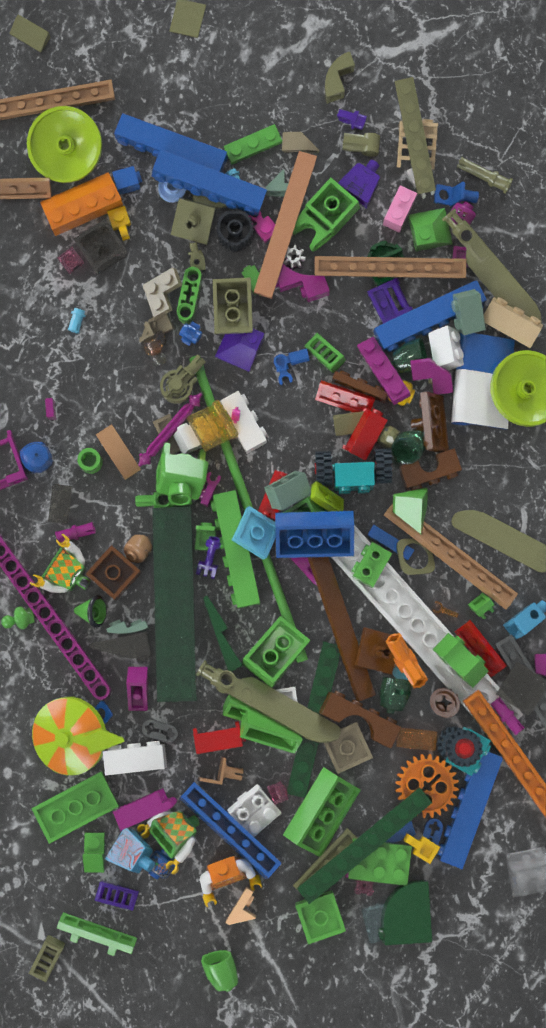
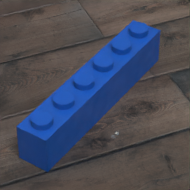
[114,113,228,172]
[151,150,267,216]
[373,280,487,352]
[437,752,503,869]
[179,782,281,879]

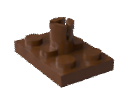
[411,392,449,453]

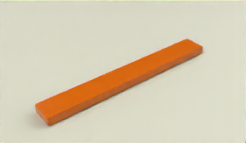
[463,690,546,818]

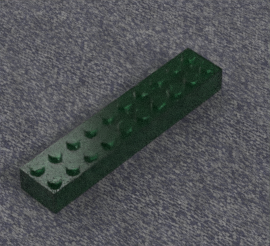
[152,507,197,702]

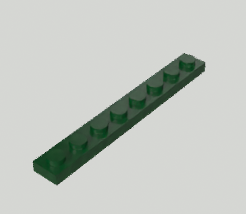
[286,641,340,798]
[297,787,432,904]

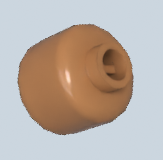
[124,535,152,563]

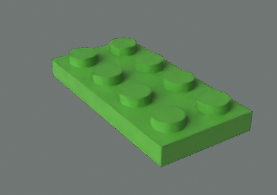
[32,771,119,844]

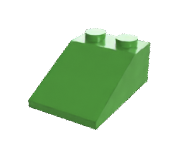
[242,616,310,688]

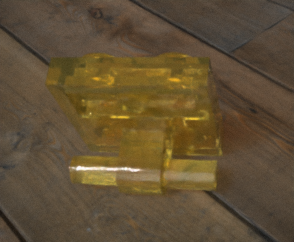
[186,400,239,452]

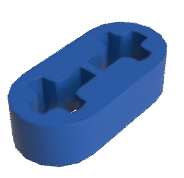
[421,818,443,845]

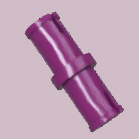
[55,522,96,543]
[490,697,525,735]

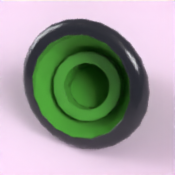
[73,595,107,628]

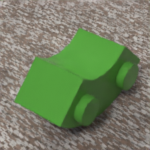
[432,633,489,688]

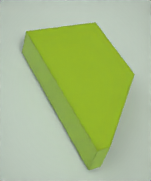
[83,728,125,755]

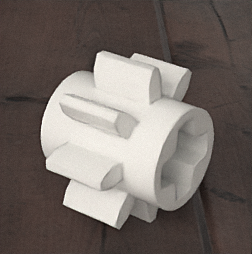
[284,245,305,270]

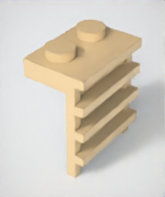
[397,119,438,170]

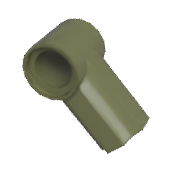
[342,133,381,157]

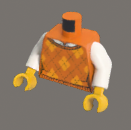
[200,856,262,907]

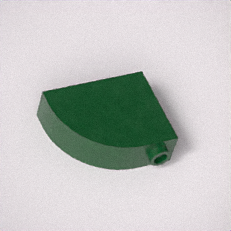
[378,880,432,945]

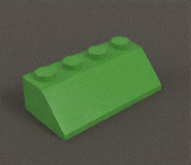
[283,767,360,857]

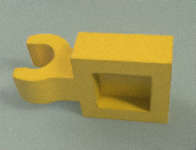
[107,206,131,241]
[403,833,440,864]

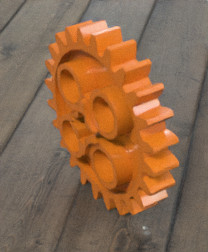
[395,754,459,818]

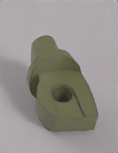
[188,242,206,270]

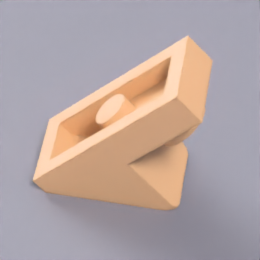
[226,887,256,925]

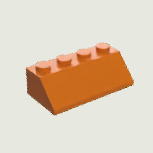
[40,172,123,236]

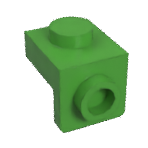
[195,523,216,551]

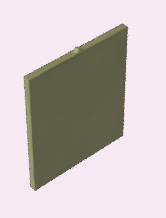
[169,0,206,38]

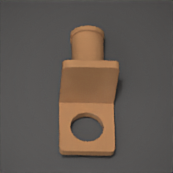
[198,757,243,785]

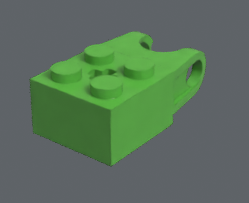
[293,178,360,252]

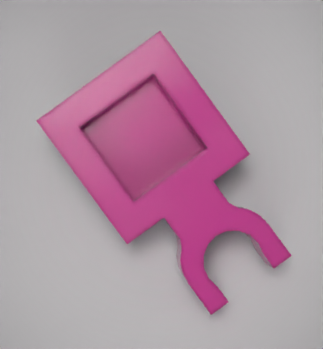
[249,211,275,243]

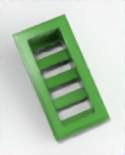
[304,333,346,373]

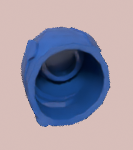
[20,442,53,473]

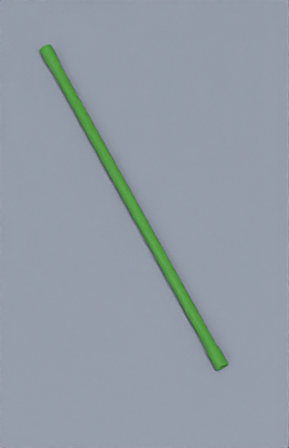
[189,355,308,663]

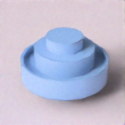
[158,182,186,203]

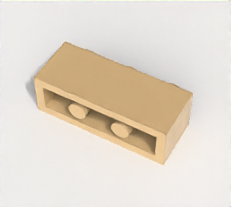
[484,297,543,348]

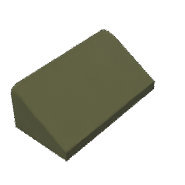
[9,14,51,52]

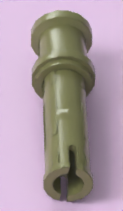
[457,157,513,194]

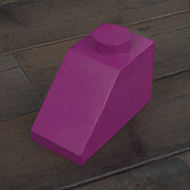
[126,667,149,711]

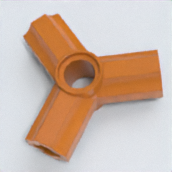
[385,633,428,688]

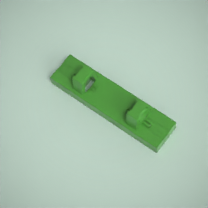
[57,912,137,956]

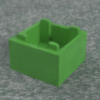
[295,890,346,944]

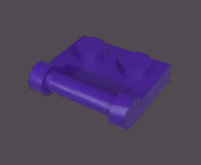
[367,278,413,324]

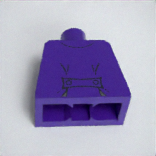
[338,160,380,209]

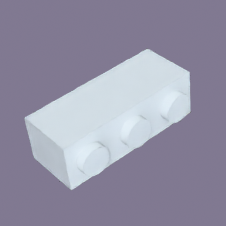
[218,391,268,454]

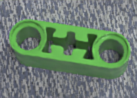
[177,267,202,324]

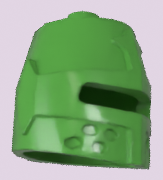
[201,950,238,992]

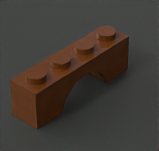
[319,690,401,748]

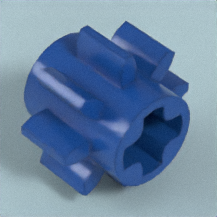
[179,321,203,346]

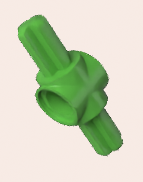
[135,492,192,510]

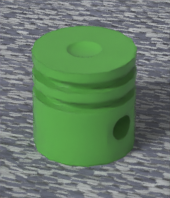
[77,448,103,474]

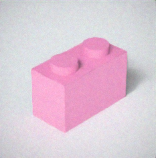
[383,186,417,233]

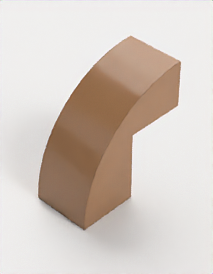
[96,424,141,480]

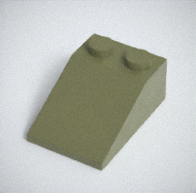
[213,277,253,335]

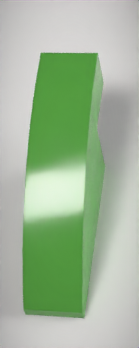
[223,695,302,754]

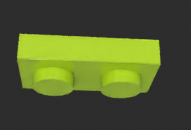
[311,481,344,512]

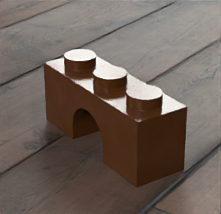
[399,448,462,491]

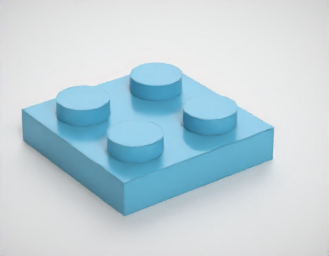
[232,506,276,559]

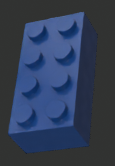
[275,511,354,558]

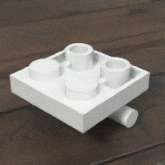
[227,784,281,837]

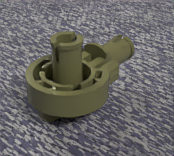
[160,355,206,404]

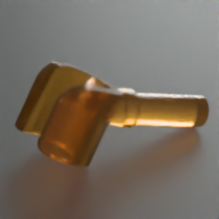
[432,601,458,618]

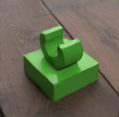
[468,593,494,619]

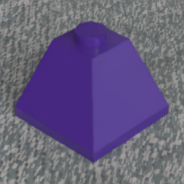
[215,329,265,372]

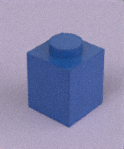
[112,166,142,195]

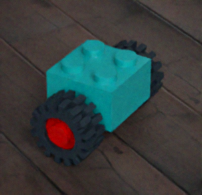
[315,449,392,494]
[436,726,491,776]

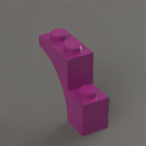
[276,264,330,302]

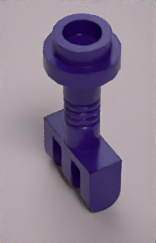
[196,536,221,579]

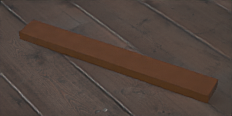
[307,557,376,702]

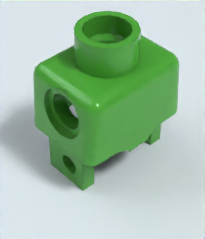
[156,442,208,506]

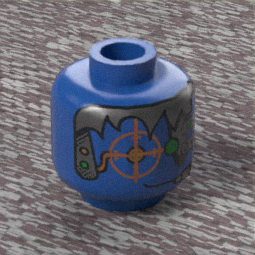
[148,849,175,880]

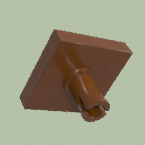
[355,627,395,675]

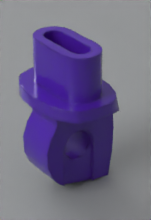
[337,109,367,130]

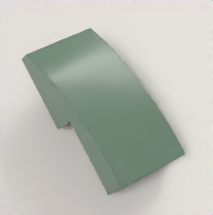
[106,619,150,634]

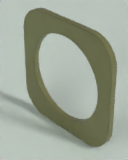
[396,538,435,575]

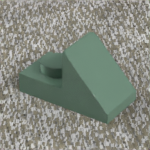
[266,169,289,197]

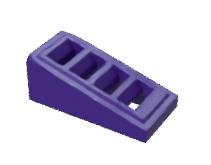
[94,880,139,911]

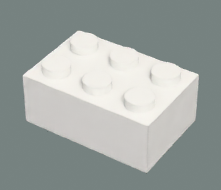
[103,741,167,775]

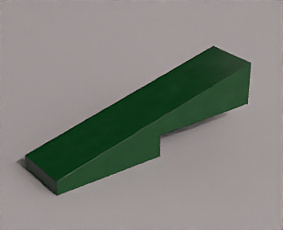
[203,596,243,672]

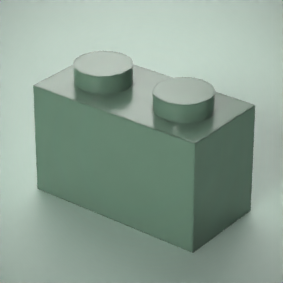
[451,289,486,335]
[264,471,311,511]

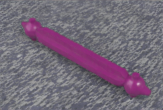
[138,393,202,467]

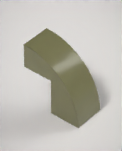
[325,51,355,104]

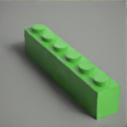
[211,490,260,609]

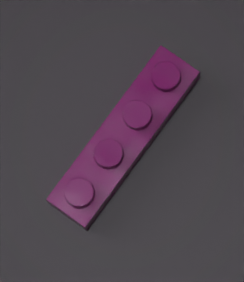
[357,336,411,405]

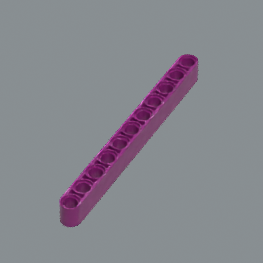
[0,534,111,700]

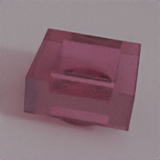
[57,247,84,274]
[267,781,289,804]

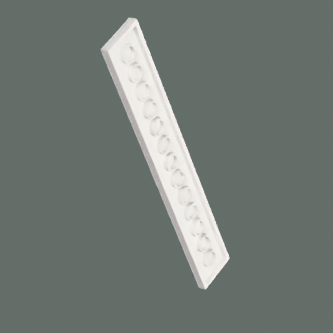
[331,525,523,729]

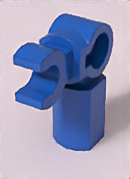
[274,348,310,385]

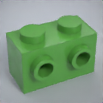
[351,542,392,588]

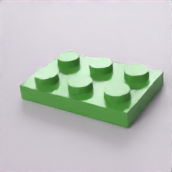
[348,838,412,886]

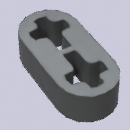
[142,720,178,743]

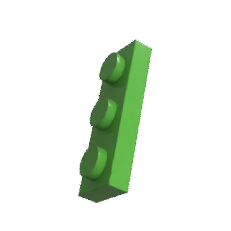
[224,124,282,165]

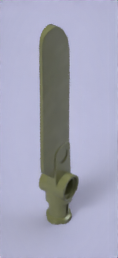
[442,208,542,332]
[451,510,546,573]
[196,660,341,743]

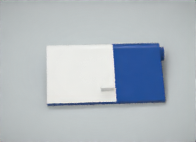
[451,333,515,429]

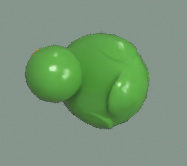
[1,606,34,629]

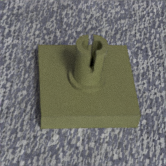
[171,197,216,245]

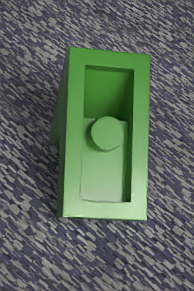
[83,832,105,872]

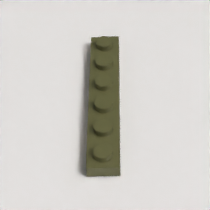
[394,77,436,195]

